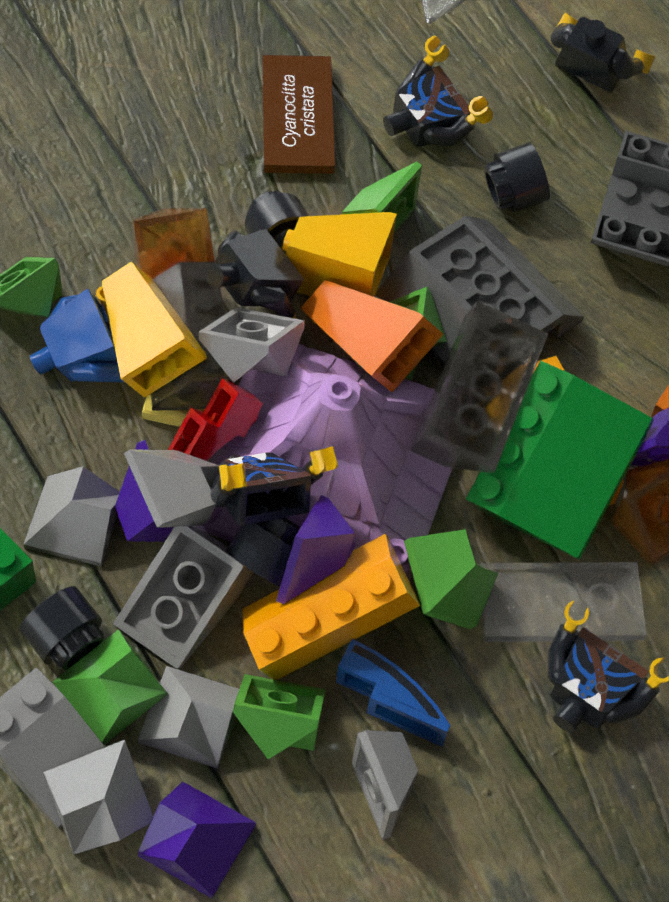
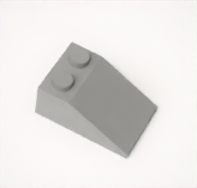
[113,526,254,670]
[0,667,105,829]

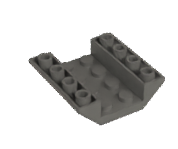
[591,131,669,267]
[377,216,584,394]

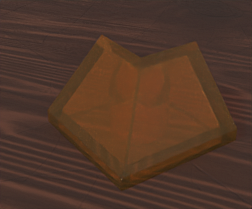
[132,208,215,291]
[612,459,669,564]

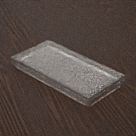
[480,562,647,642]

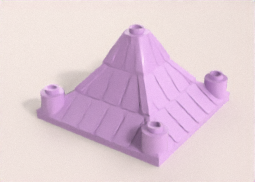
[195,344,476,583]

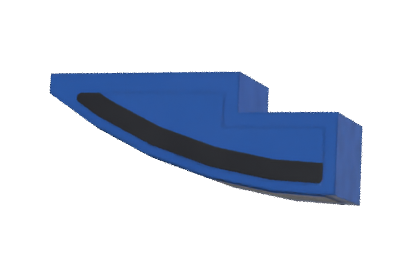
[336,639,450,747]

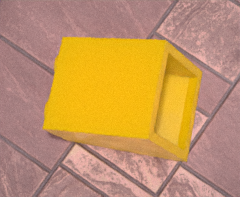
[282,212,397,297]

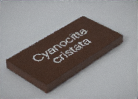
[262,55,335,174]

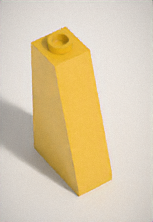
[102,262,207,398]

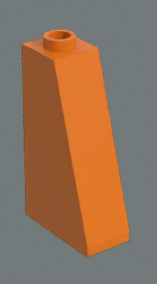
[301,280,443,392]

